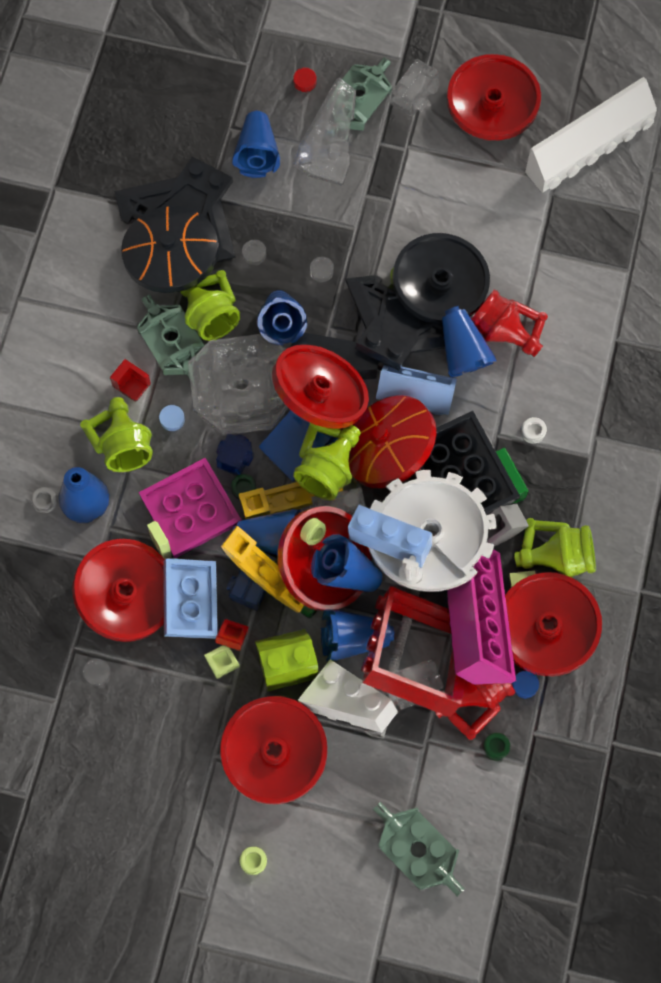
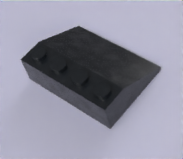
[418,411,520,515]

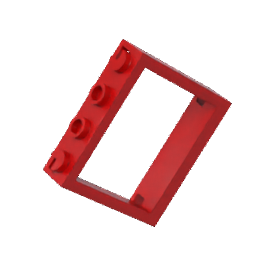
[361,586,466,717]

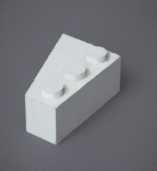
[298,659,398,733]

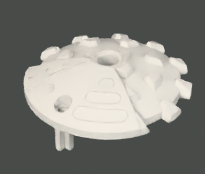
[368,470,496,592]

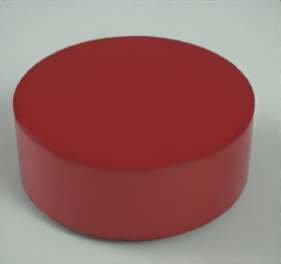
[293,68,317,92]

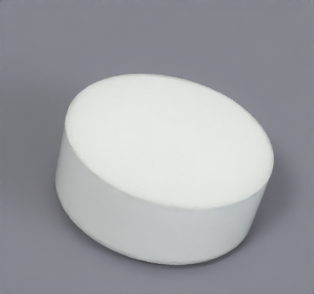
[521,417,547,444]

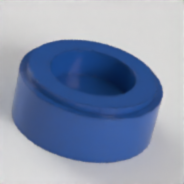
[512,671,539,698]

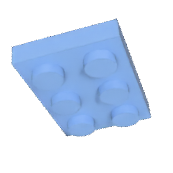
[163,558,217,639]

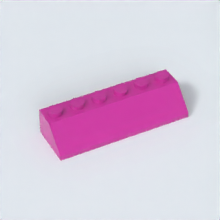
[447,549,516,684]

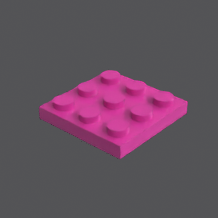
[138,457,242,559]

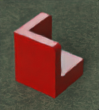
[110,359,151,402]

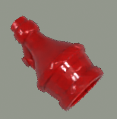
[471,289,548,357]
[435,680,516,740]

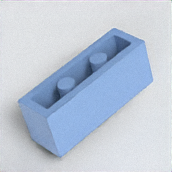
[376,364,457,415]
[348,505,432,568]

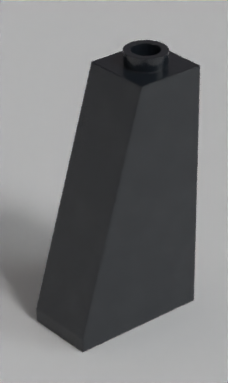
[291,332,384,380]

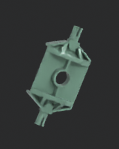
[325,57,392,138]
[137,295,207,386]
[373,802,465,897]

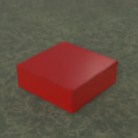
[215,619,249,651]

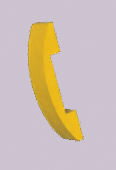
[239,482,343,519]
[221,526,304,613]

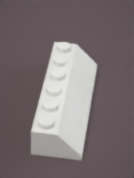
[525,77,657,193]

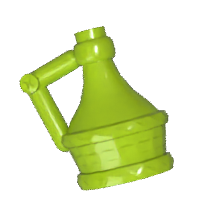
[180,270,240,341]
[80,397,153,472]
[293,423,361,501]
[515,518,596,578]

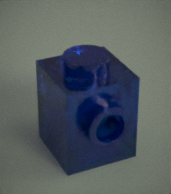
[216,433,254,476]

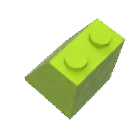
[255,629,318,692]

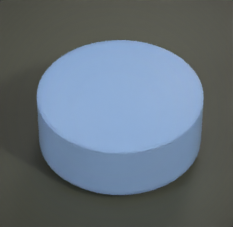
[159,405,185,431]

